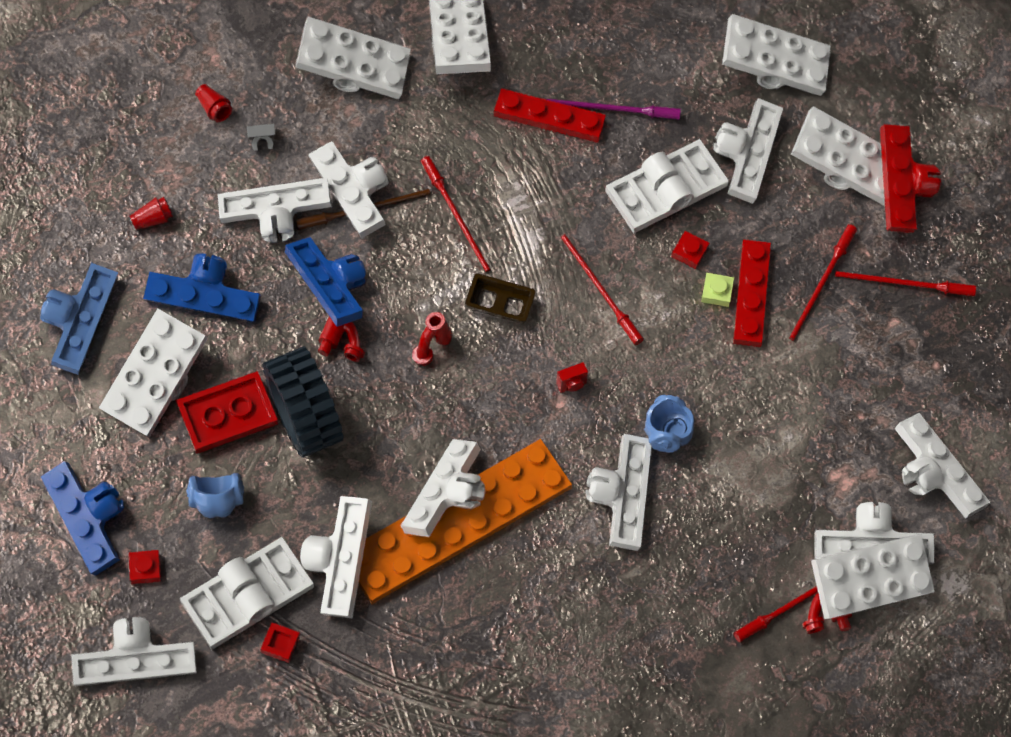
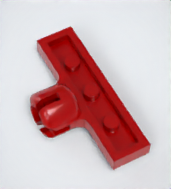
[880,124,941,233]

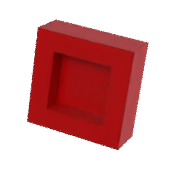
[671,231,710,269]
[556,362,588,393]
[128,550,161,584]
[260,622,300,663]

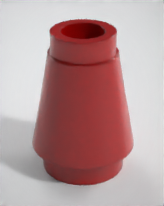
[195,84,232,122]
[129,197,173,230]

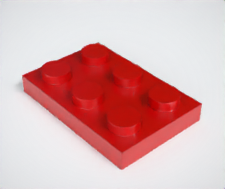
[176,371,278,454]

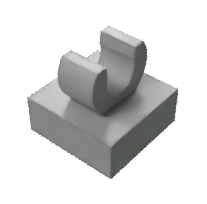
[246,124,275,151]

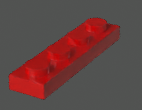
[494,88,606,143]
[733,239,771,347]

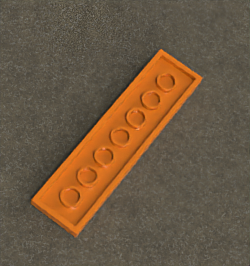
[358,439,572,604]

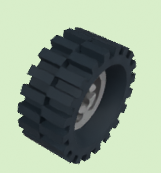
[262,346,344,458]

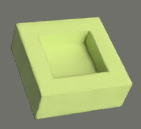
[701,273,734,307]

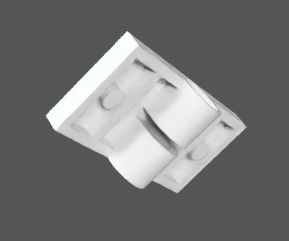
[429,0,491,74]
[722,14,830,96]
[295,17,411,99]
[791,106,885,206]
[605,139,729,233]
[99,308,208,437]
[811,534,935,619]
[180,537,314,650]

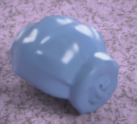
[644,395,694,453]
[186,473,244,518]

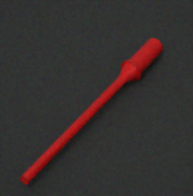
[420,156,490,272]
[789,224,857,341]
[561,235,644,345]
[835,271,976,297]
[734,586,818,642]

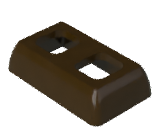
[465,273,536,324]

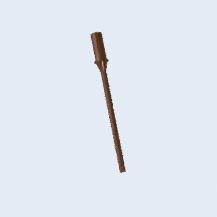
[295,189,431,231]

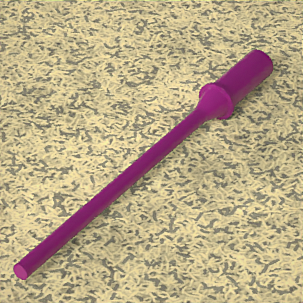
[546,99,681,119]

